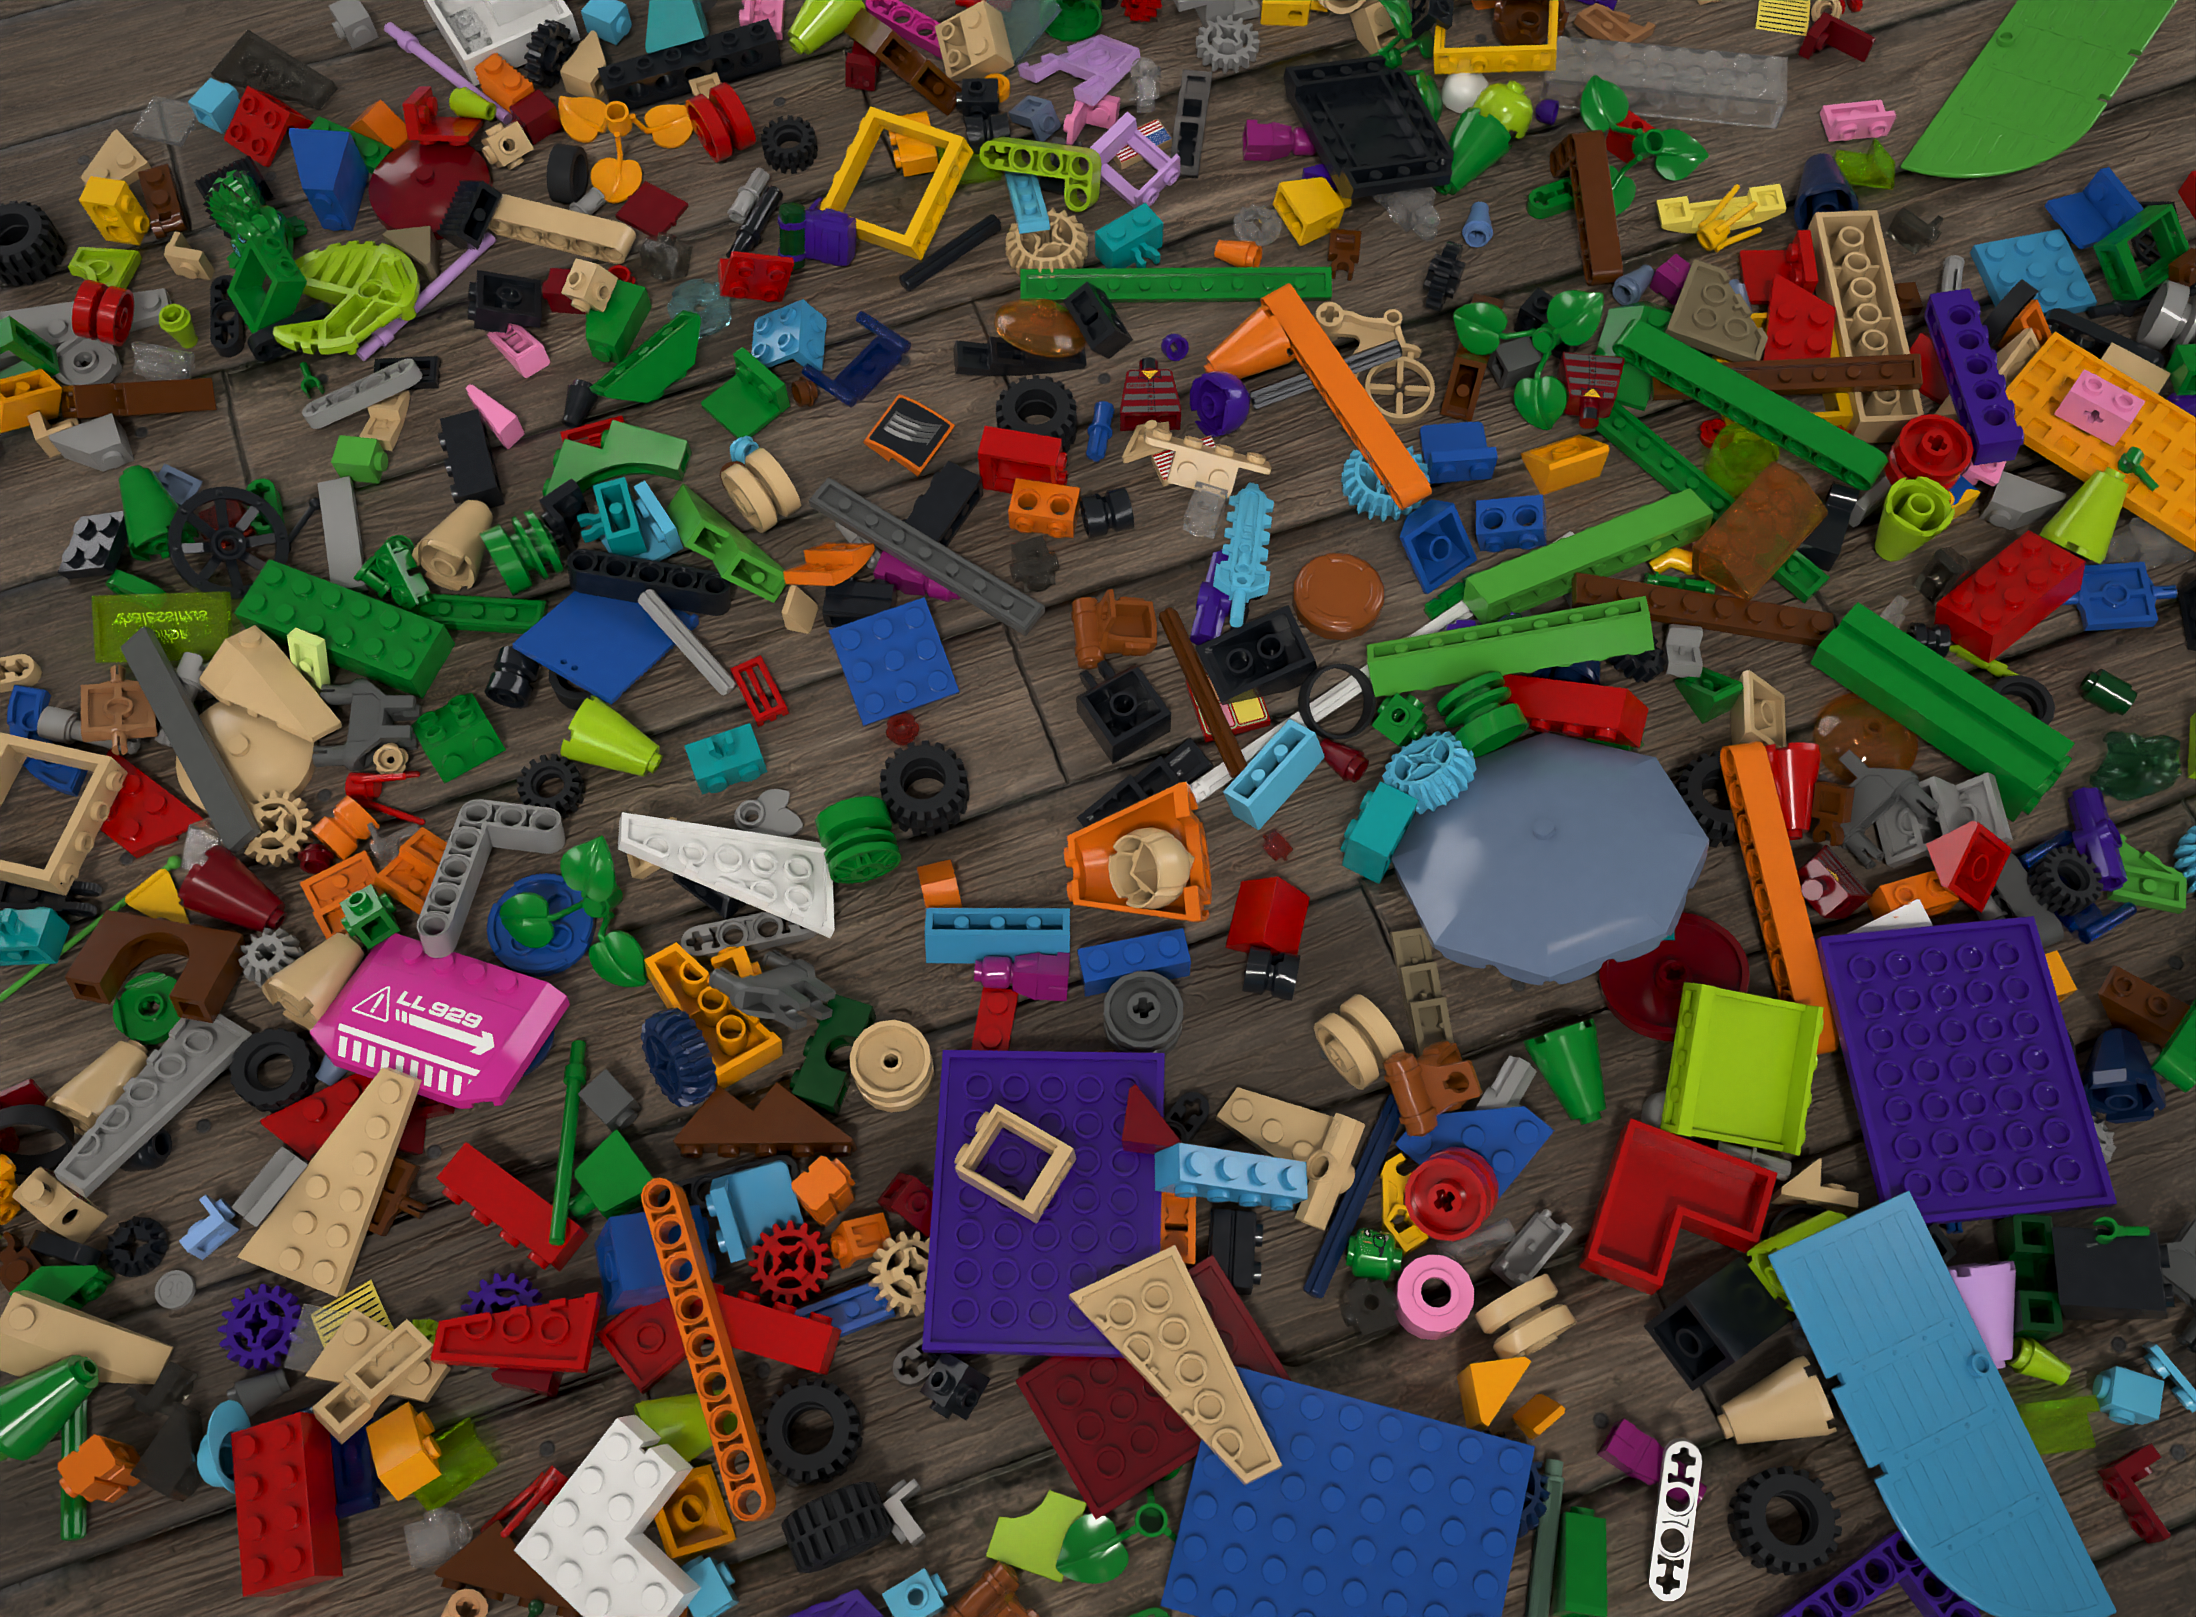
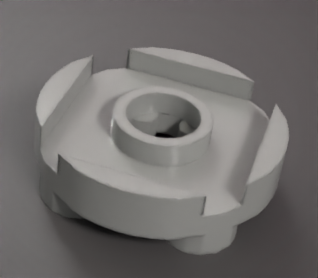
[54,336,122,386]

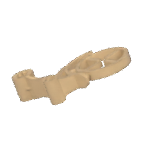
[1315,302,1435,424]

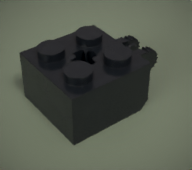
[1076,660,1171,764]

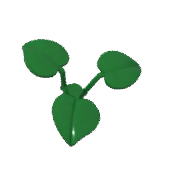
[1367,0,1443,123]
[1580,75,1709,216]
[1453,290,1604,430]
[499,836,648,987]
[1056,1466,1183,1584]

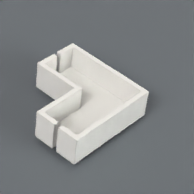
[423,0,580,86]
[514,1415,701,1617]

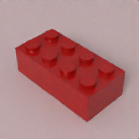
[1934,530,2086,663]
[231,1412,343,1597]

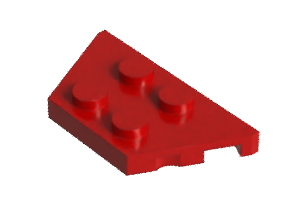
[1761,274,1836,361]
[100,749,209,859]
[260,1073,373,1161]

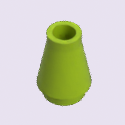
[449,87,497,121]
[159,304,198,348]
[2006,1336,2071,1385]

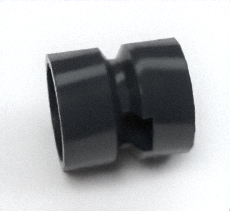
[965,111,1010,156]
[1079,487,1134,539]
[484,646,542,709]
[1242,946,1301,1001]

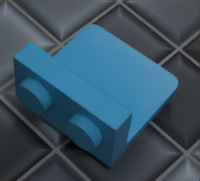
[751,299,827,374]
[705,1160,804,1263]

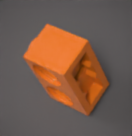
[1008,478,1080,538]
[1866,870,1960,920]
[1160,1192,1196,1270]

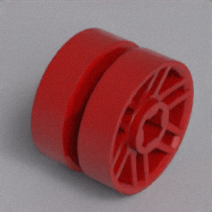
[72,279,135,347]

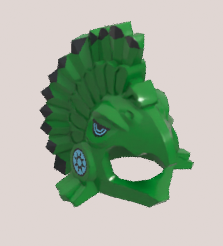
[203,170,307,270]

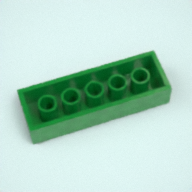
[234,559,455,699]

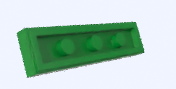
[411,594,549,634]

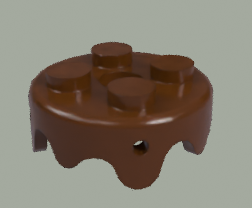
[1492,0,1569,46]

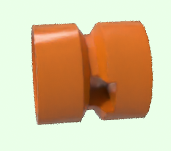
[310,795,380,861]

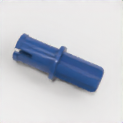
[1086,401,1115,462]

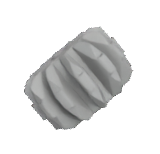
[238,927,304,988]

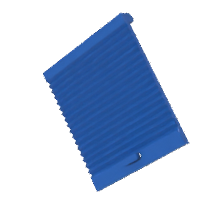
[512,591,699,705]

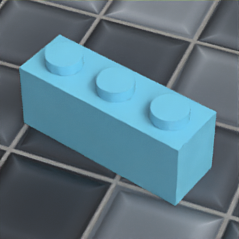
[1223,719,1325,830]

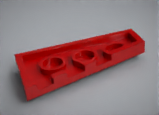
[430,1292,602,1373]

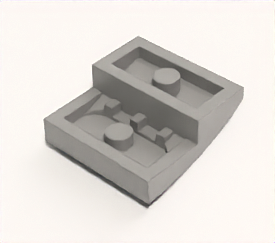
[231,1146,308,1227]

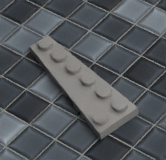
[0,288,172,368]
[54,1014,253,1198]

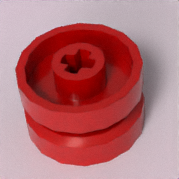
[685,82,756,163]
[1884,414,1974,492]
[1405,1147,1499,1241]

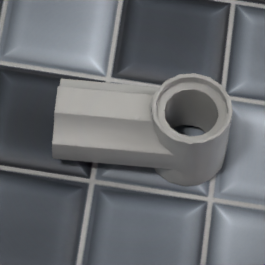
[1474,1055,1537,1111]

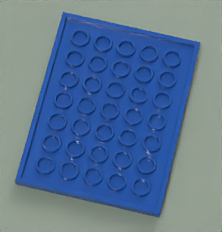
[1160,1366,1535,1617]

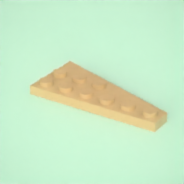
[237,1067,422,1297]
[1069,1245,1282,1485]

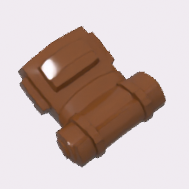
[1071,589,1157,670]
[1382,1041,1482,1137]
[941,1561,1040,1617]

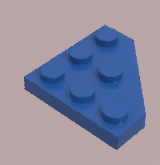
[1395,1106,1555,1200]

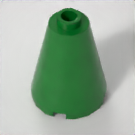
[1435,107,1512,195]
[118,465,199,562]
[1523,1019,1607,1125]
[0,1355,99,1461]

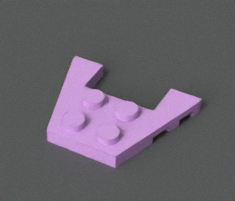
[1017,34,1141,106]

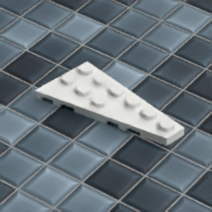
[618,812,834,938]

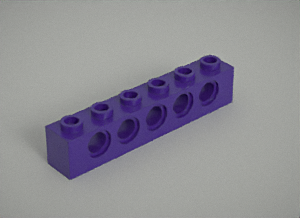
[1924,288,2024,466]

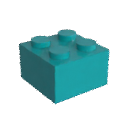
[1340,781,1419,884]

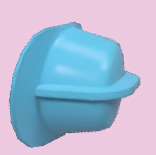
[197,1400,251,1494]

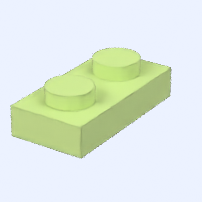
[287,628,331,696]

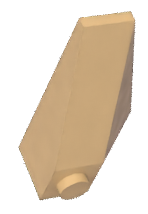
[199,625,342,742]
[0,1290,174,1385]

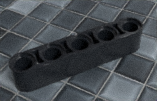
[567,549,731,616]

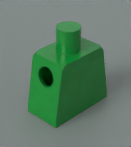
[568,1129,654,1221]

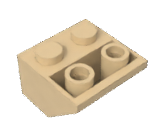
[935,0,1015,81]

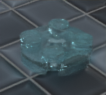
[667,279,732,339]

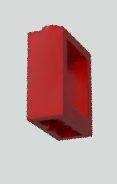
[978,426,1068,494]

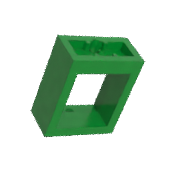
[2093,204,2190,300]
[227,236,307,334]
[0,316,60,379]

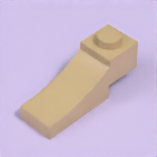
[312,1319,433,1444]

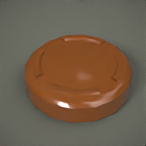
[1292,553,1384,640]

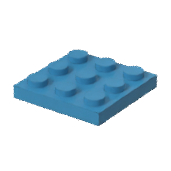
[1970,229,2098,316]

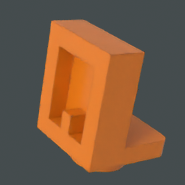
[830,1212,892,1269]

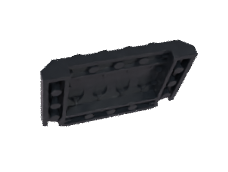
[1284,55,1454,199]

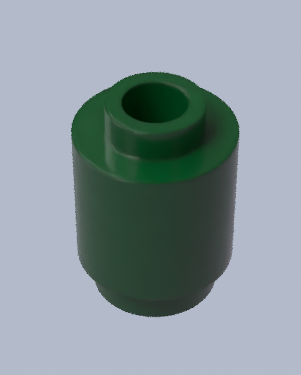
[2079,669,2138,716]

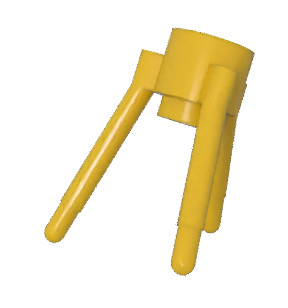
[1696,184,1762,252]

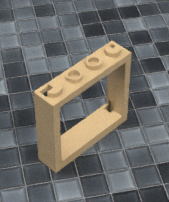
[0,732,128,896]

